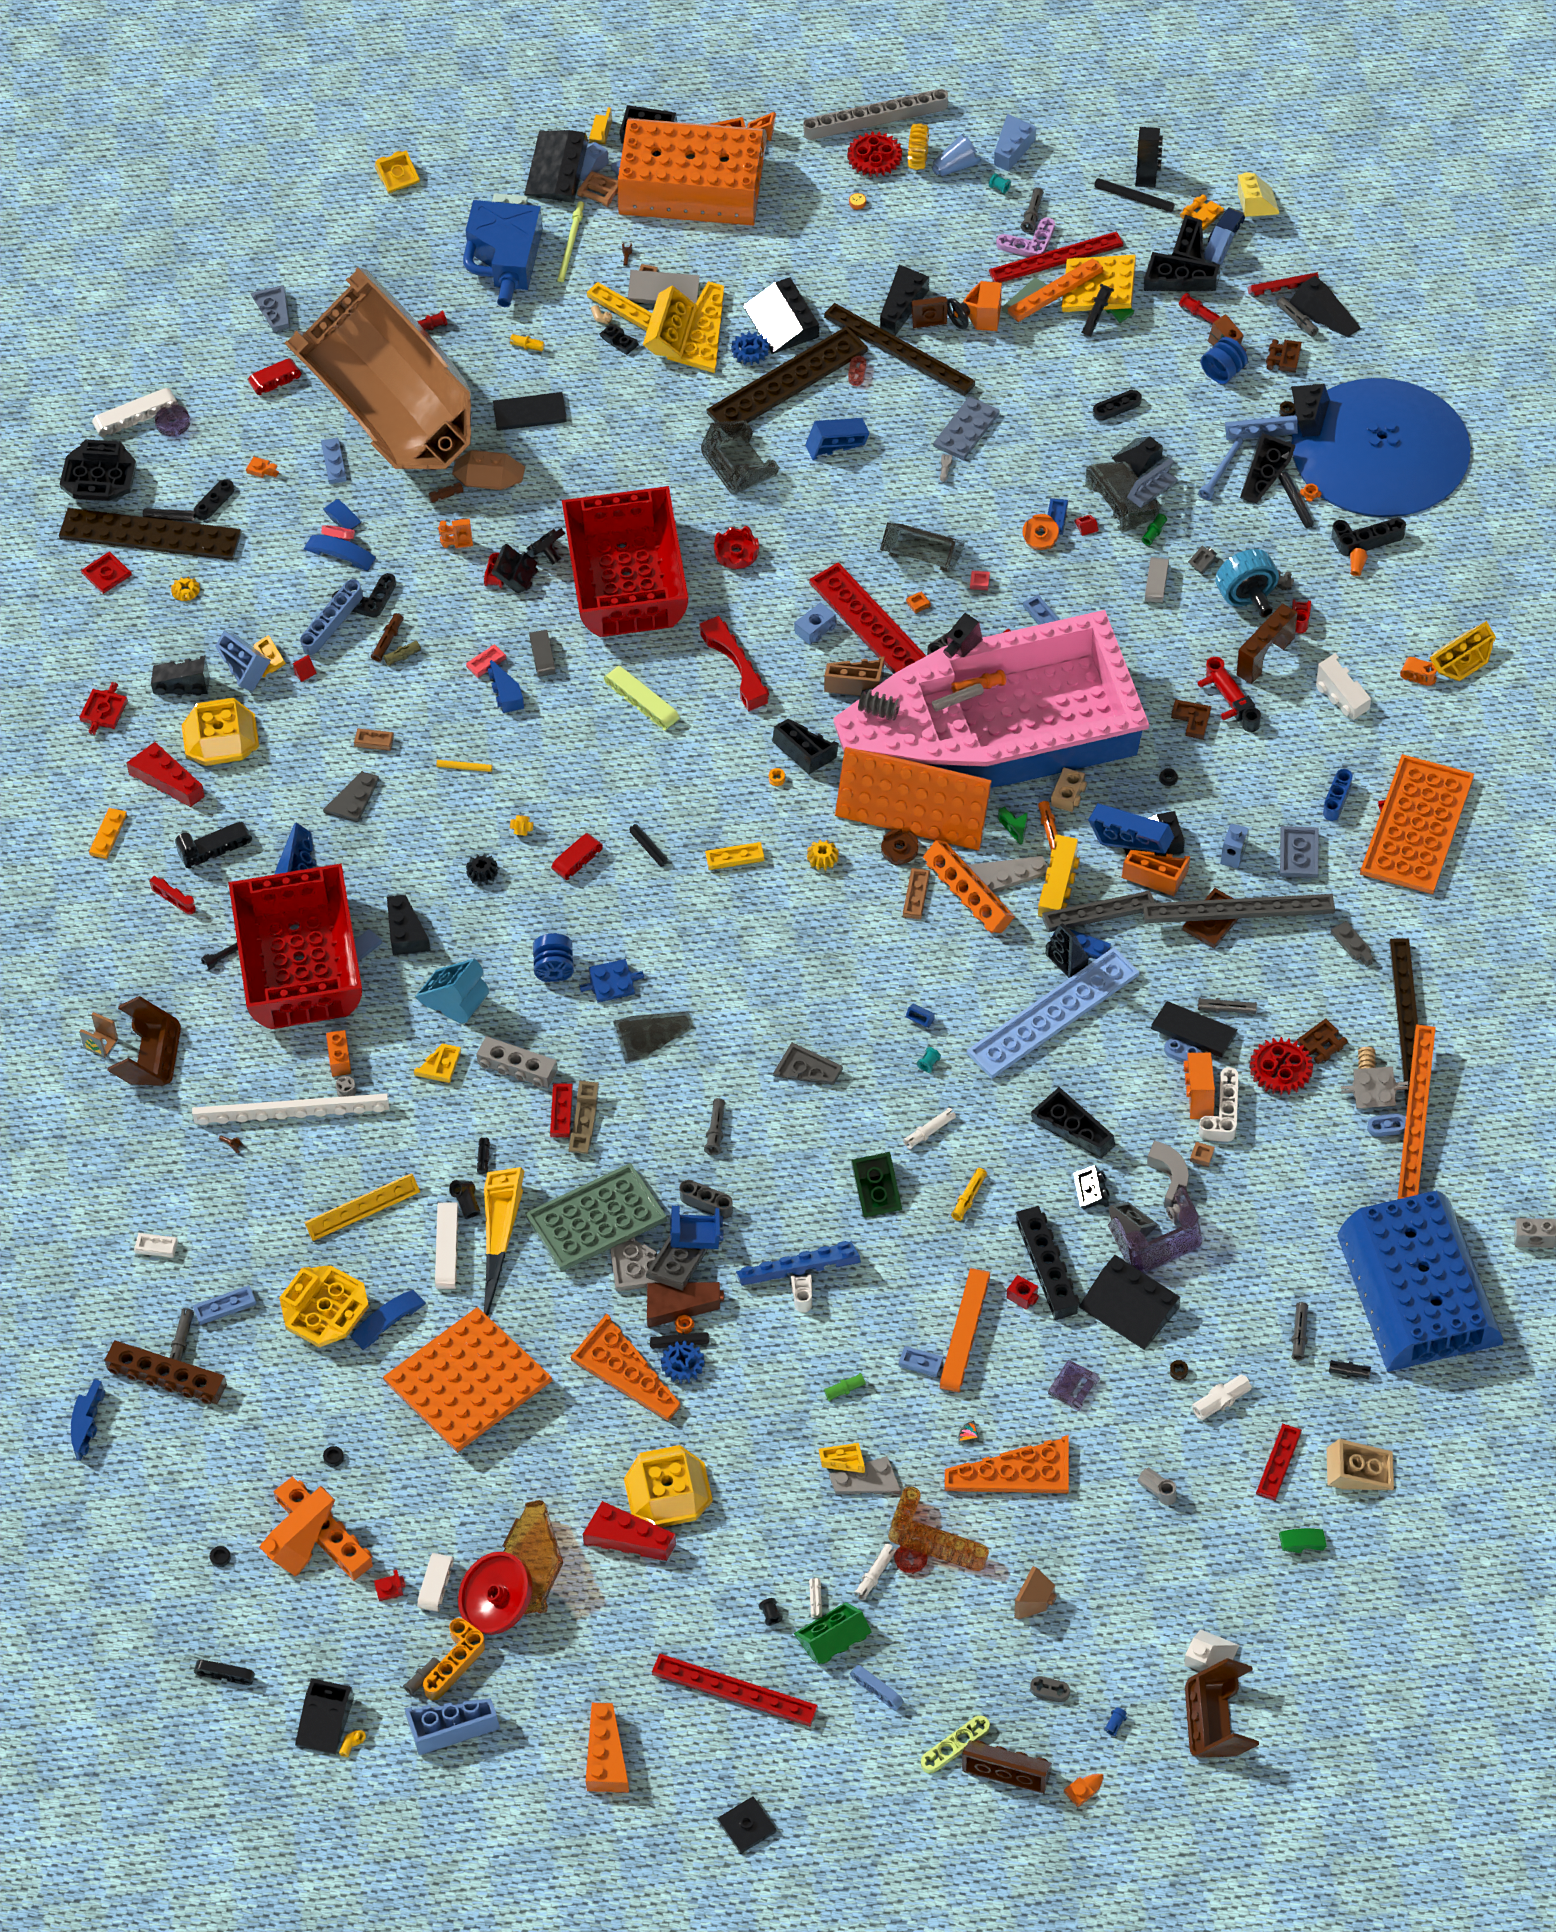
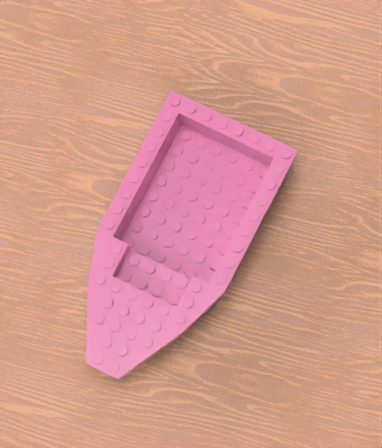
[833,610,1149,787]

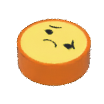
[849,193,866,210]

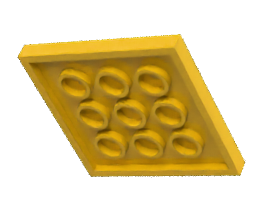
[1062,255,1136,312]

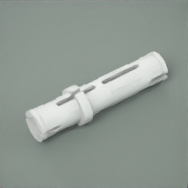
[903,1108,956,1149]
[854,1544,896,1600]

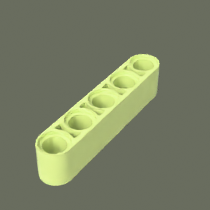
[604,666,680,731]

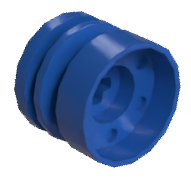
[1200,337,1248,385]
[533,933,574,982]

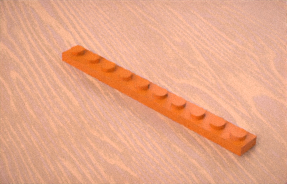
[1397,1024,1436,1199]

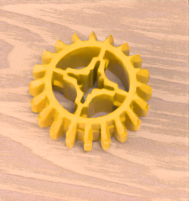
[908,123,929,170]

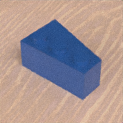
[805,418,870,460]

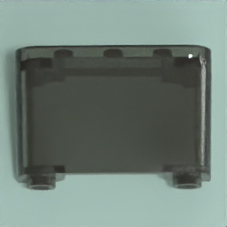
[701,420,780,493]
[1085,462,1161,533]

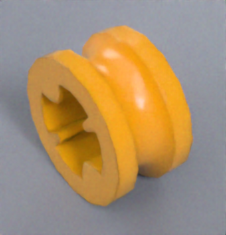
[768,768,785,786]

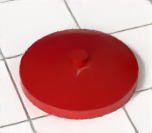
[458,1552,532,1635]

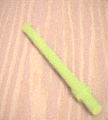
[557,201,584,282]

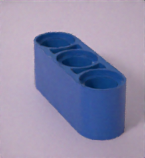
[1323,769,1353,821]

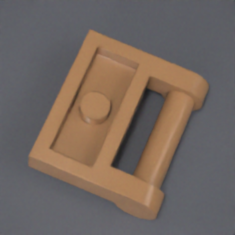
[577,171,618,207]

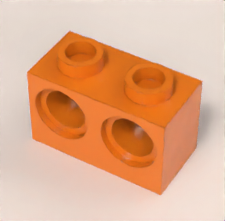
[326,1030,351,1077]

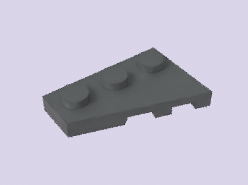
[323,771,379,822]
[773,1042,843,1085]

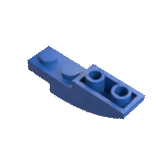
[71,1379,105,1461]

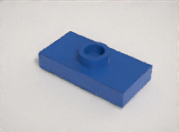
[1048,498,1068,535]

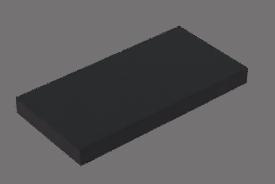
[493,392,567,431]
[1151,1001,1238,1058]

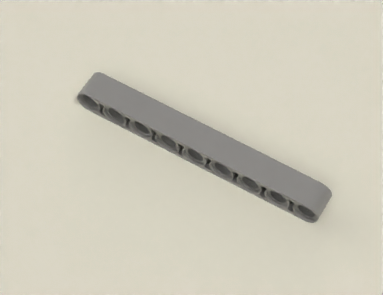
[803,89,948,140]

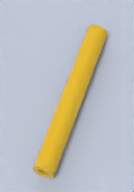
[436,760,493,772]

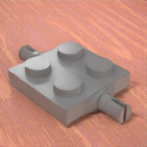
[1341,1067,1408,1109]

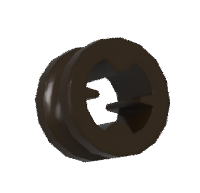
[1279,401,1295,417]
[1170,1360,1188,1380]

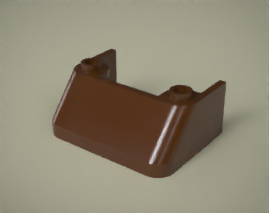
[107,996,181,1086]
[1185,1658,1259,1758]

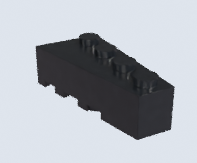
[880,264,929,336]

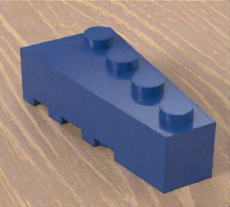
[1088,803,1174,854]

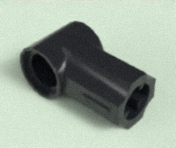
[449,1180,480,1219]

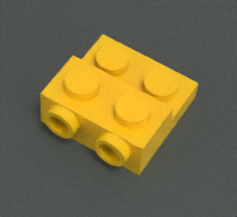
[375,150,420,194]

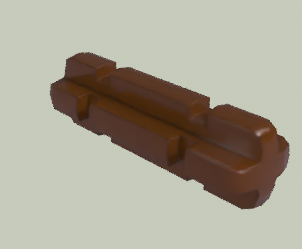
[429,482,463,502]

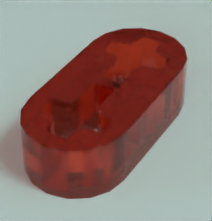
[848,356,866,386]

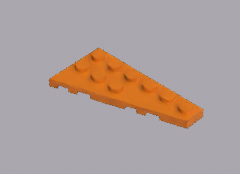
[570,1313,680,1422]

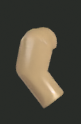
[591,305,613,324]

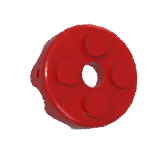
[714,526,759,569]

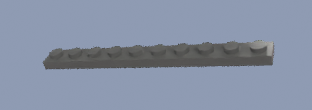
[1142,894,1335,924]

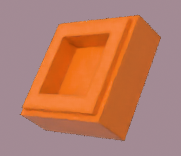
[906,591,931,614]

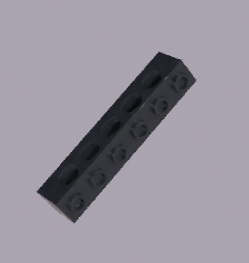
[1016,1206,1080,1320]

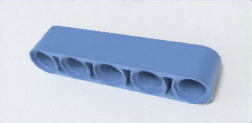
[300,579,363,655]

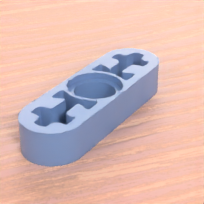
[850,1665,904,1711]

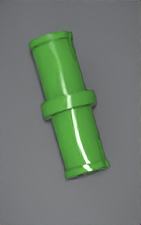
[824,1373,866,1401]

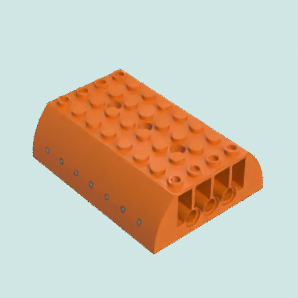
[618,118,767,226]

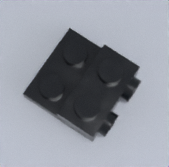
[491,544,538,593]

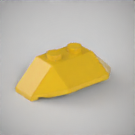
[1429,621,1496,681]

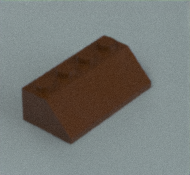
[962,1740,1052,1794]

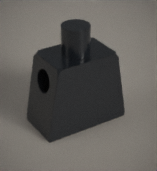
[943,612,983,659]

